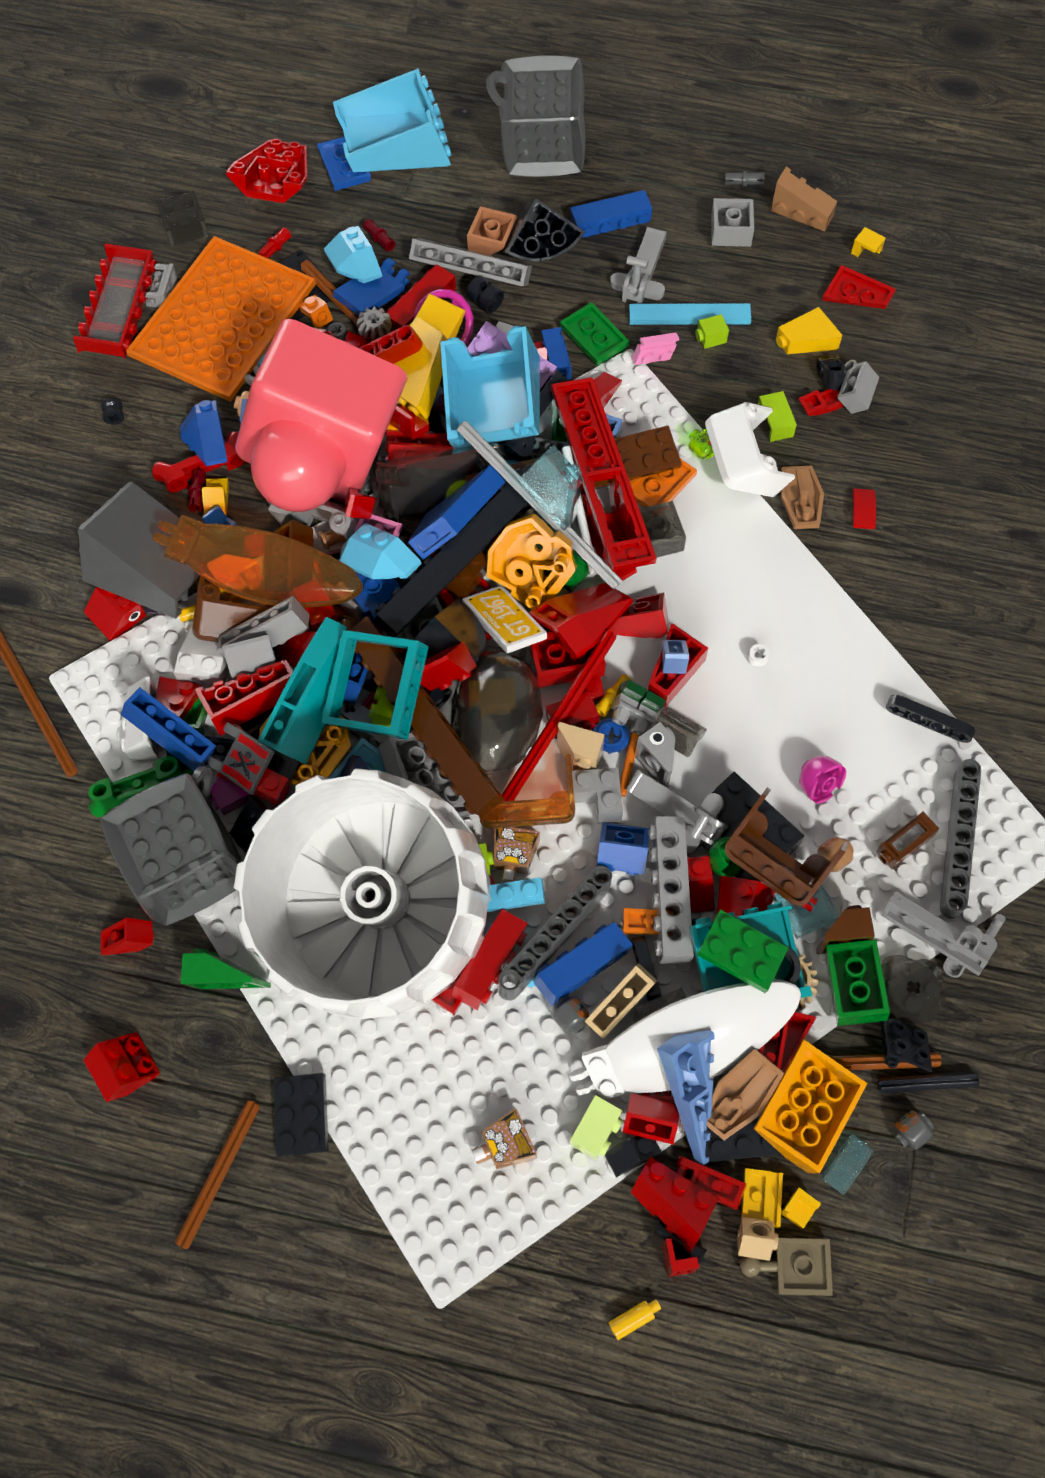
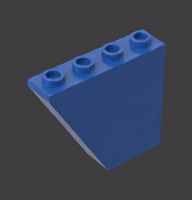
[408,464,506,559]

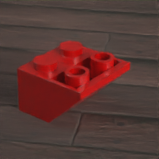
[83,1032,160,1102]

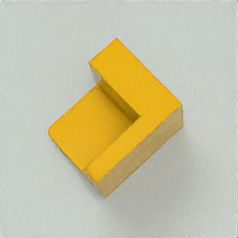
[851,227,885,257]
[781,1188,821,1229]

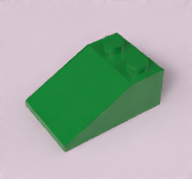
[181,949,271,989]

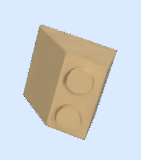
[557,722,605,771]

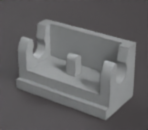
[145,263,177,308]

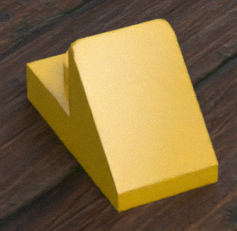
[202,478,229,516]

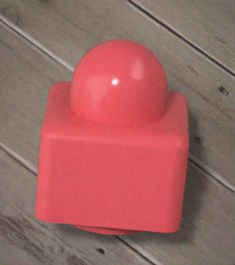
[235,319,407,512]

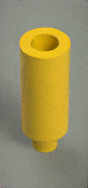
[608,1299,661,1340]

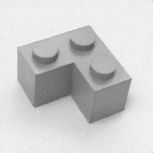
[570,768,623,823]

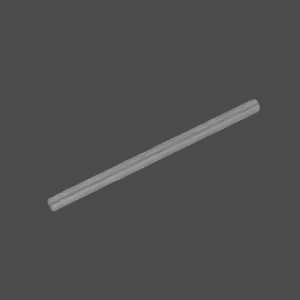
[457,421,622,589]

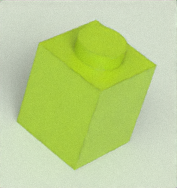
[695,314,729,349]

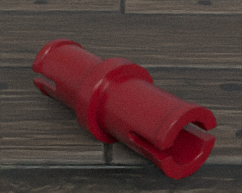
[363,219,396,252]
[188,470,206,512]

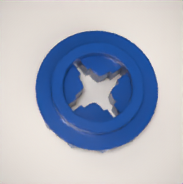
[594,719,630,755]

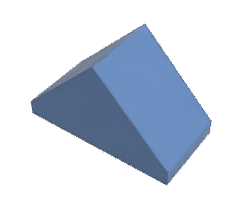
[662,640,689,674]

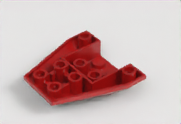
[226,139,307,203]
[529,583,633,658]

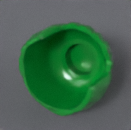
[708,837,742,877]

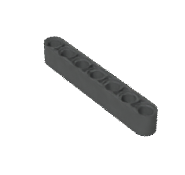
[940,759,981,919]
[498,866,612,1000]

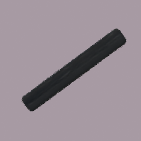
[878,1072,979,1093]

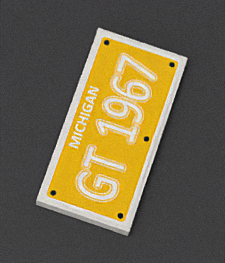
[463,585,547,654]

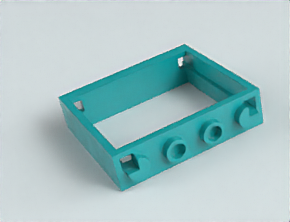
[322,630,428,740]

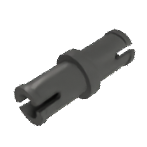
[725,171,765,187]

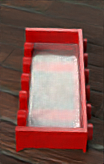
[73,243,157,359]

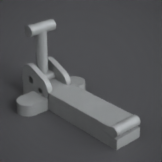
[610,227,667,304]
[626,770,729,853]
[881,892,1005,978]

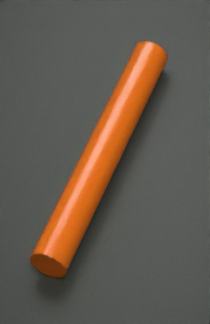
[620,732,640,797]

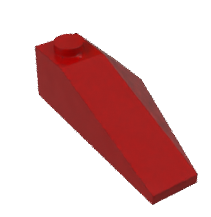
[609,592,669,639]

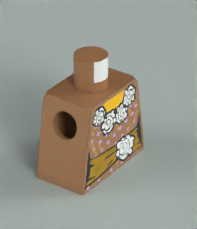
[494,824,540,883]
[472,1108,537,1169]

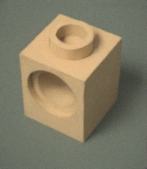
[737,1217,778,1261]

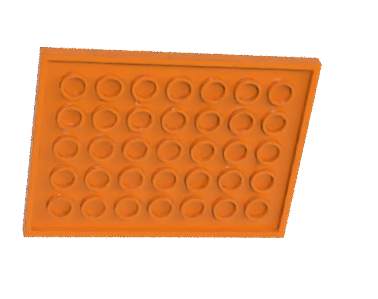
[126,236,316,402]

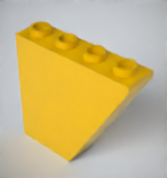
[394,317,447,420]

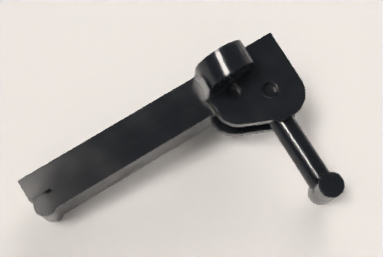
[498,370,567,462]

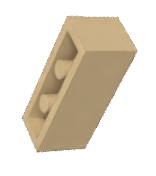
[585,963,657,1039]

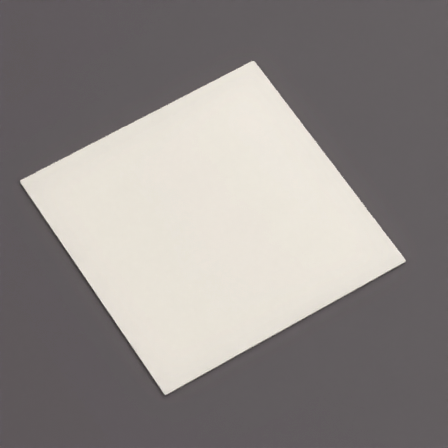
[49,349,1045,1309]

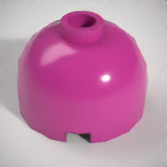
[799,756,847,804]

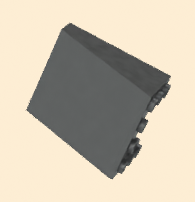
[78,481,223,619]

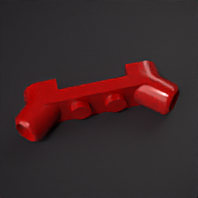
[152,431,245,492]

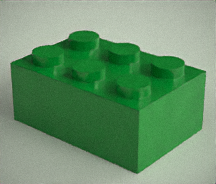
[825,940,890,1026]

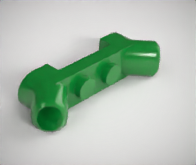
[88,756,194,818]

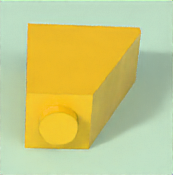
[776,307,842,354]

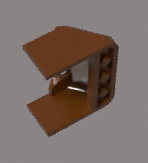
[192,562,293,651]
[725,787,848,906]

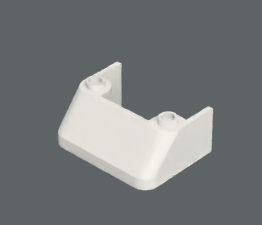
[705,402,795,497]

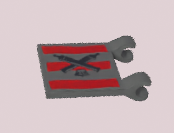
[206,722,275,794]

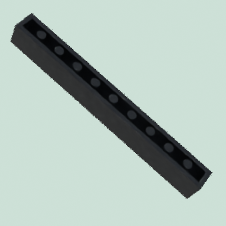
[374,464,548,638]

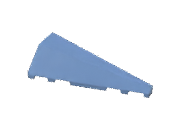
[657,1030,715,1166]

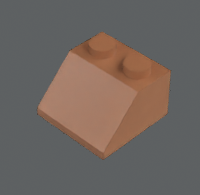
[467,207,518,255]

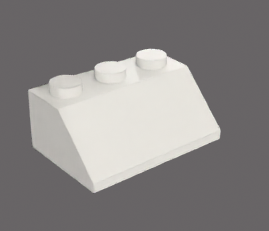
[121,676,159,761]

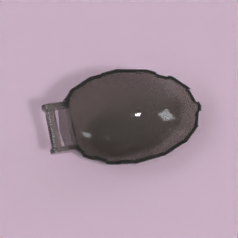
[450,645,543,775]

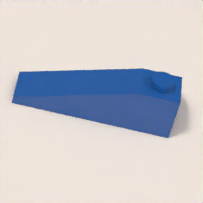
[180,400,228,466]

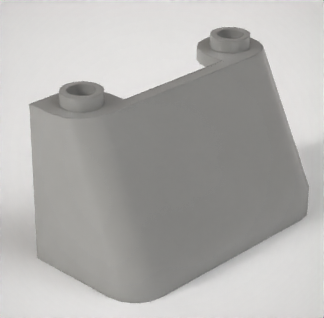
[268,499,360,540]

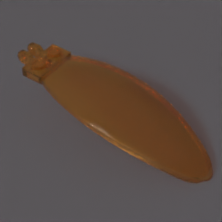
[152,515,363,608]

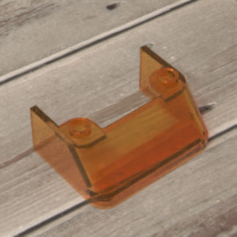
[477,754,575,828]

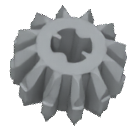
[357,306,392,341]

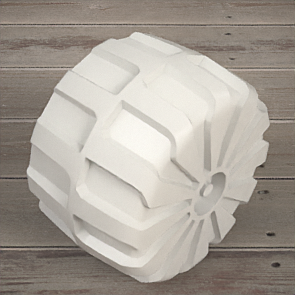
[234,768,491,1019]

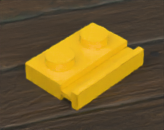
[741,1168,783,1228]

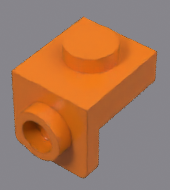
[299,295,333,329]

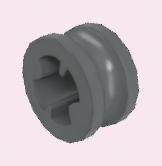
[327,322,347,341]

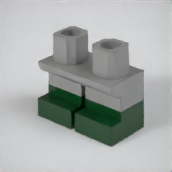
[611,680,666,736]

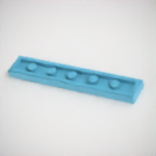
[629,303,751,325]

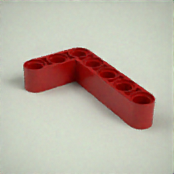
[323,325,423,364]

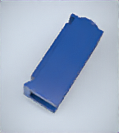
[541,327,572,380]

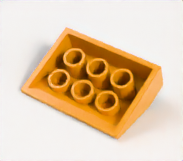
[754,1040,867,1173]

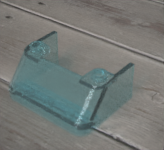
[518,445,583,531]

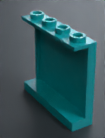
[689,902,812,998]

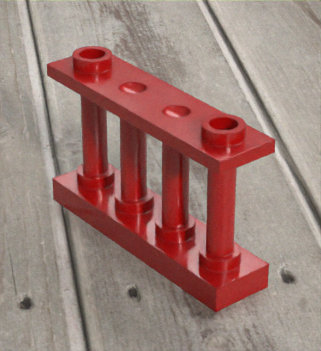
[385,429,477,471]

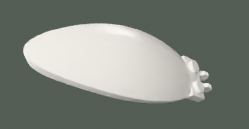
[569,979,801,1100]

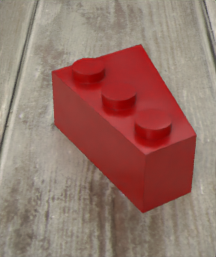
[648,623,708,708]
[630,1157,719,1254]

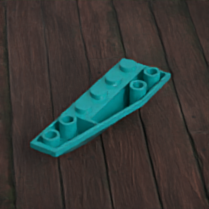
[258,617,348,764]

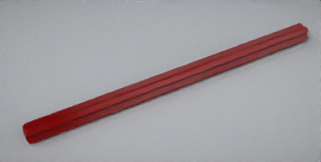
[501,630,616,807]

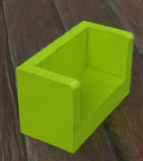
[758,391,797,442]

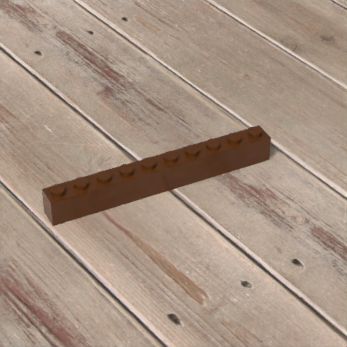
[350,616,504,817]

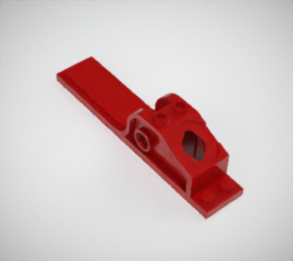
[551,377,657,572]

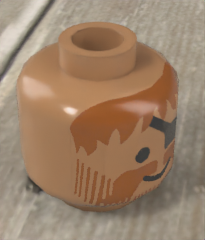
[817,837,854,872]

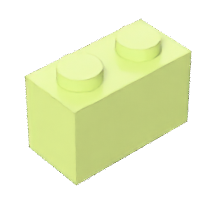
[569,1095,624,1160]

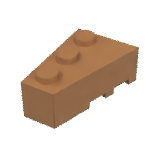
[771,166,837,231]

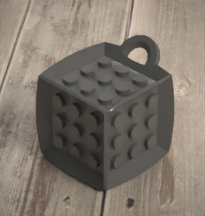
[486,56,585,177]
[100,766,242,925]

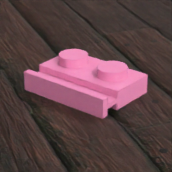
[632,333,680,365]

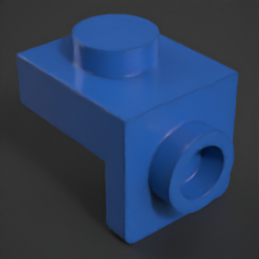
[202,506,240,542]

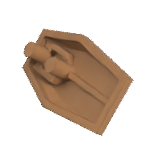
[781,466,824,529]
[707,1048,784,1140]

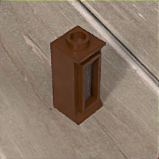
[876,811,940,869]

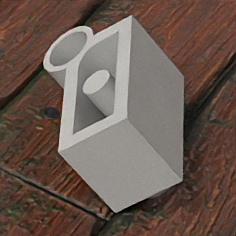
[838,360,879,414]

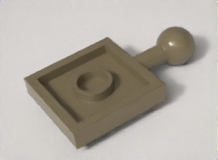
[740,1238,833,1296]

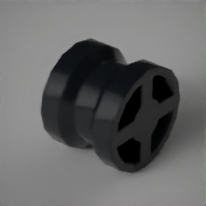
[101,398,124,425]

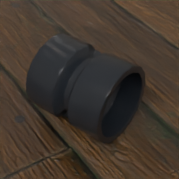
[466,276,504,314]

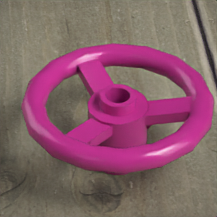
[414,289,474,345]

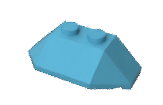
[324,226,383,283]
[339,523,422,579]

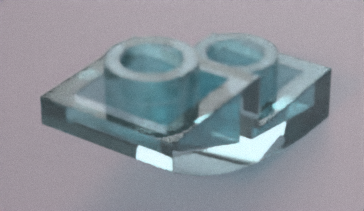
[822,1133,874,1195]

